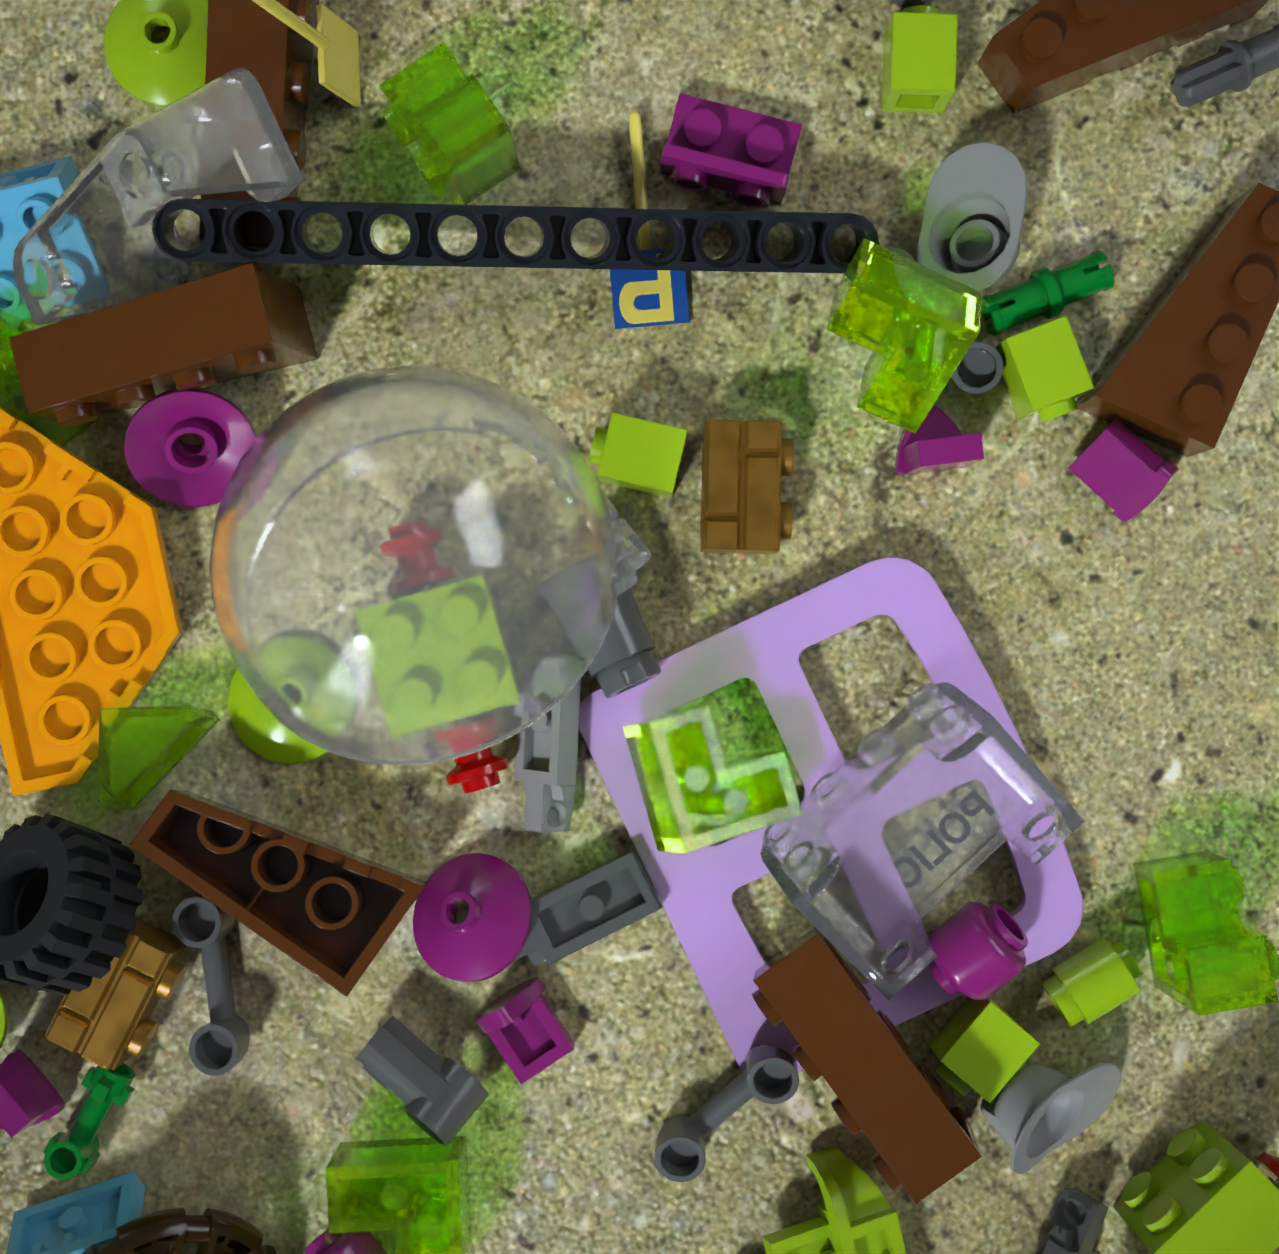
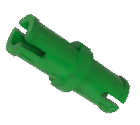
[979,250,1114,336]

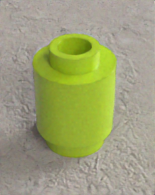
[1041,937,1144,1027]

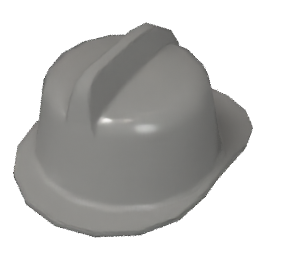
[917,142,1027,296]
[981,1063,1121,1174]

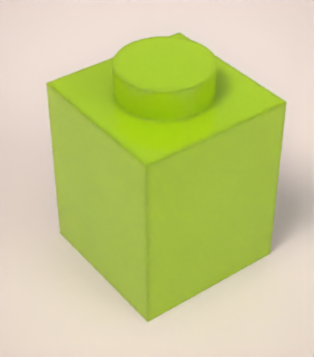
[881,5,958,113]
[995,315,1094,423]
[588,412,688,499]
[928,997,1040,1103]

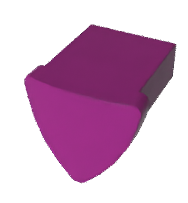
[895,401,985,476]
[1068,418,1180,522]
[475,977,575,1084]
[0,1050,65,1138]

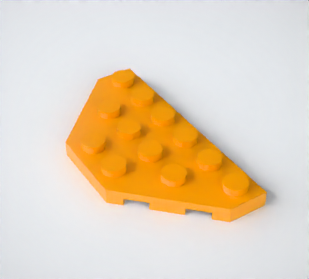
[0,406,183,796]

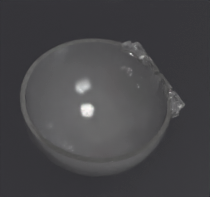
[209,365,651,765]

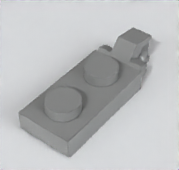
[514,654,582,833]

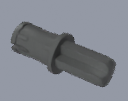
[1170,24,1279,107]

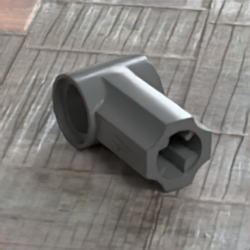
[355,1016,489,1147]

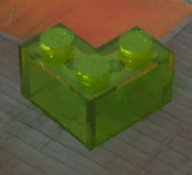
[379,42,520,205]
[827,238,982,434]
[623,705,803,853]
[1133,850,1279,1016]
[326,1136,472,1254]

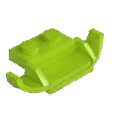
[762,1146,907,1254]

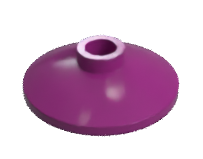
[124,389,257,507]
[413,853,533,982]

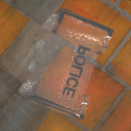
[13,68,304,325]
[760,682,1085,1000]

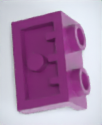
[660,93,802,208]

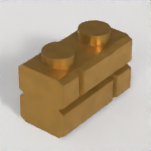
[700,419,794,554]
[45,916,187,1070]

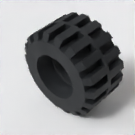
[0,814,143,995]

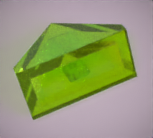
[97,706,221,810]

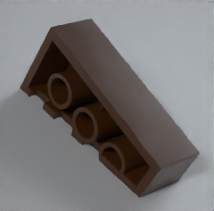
[199,0,319,247]
[977,0,1269,114]
[1077,183,1279,457]
[8,263,318,427]
[129,790,427,997]
[752,925,982,1204]

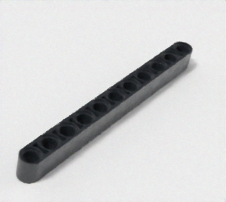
[152,199,879,274]

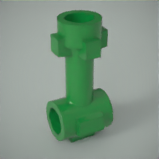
[43,1063,135,1182]

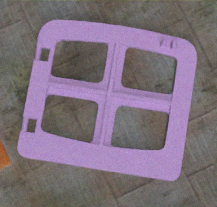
[579,557,1083,1071]

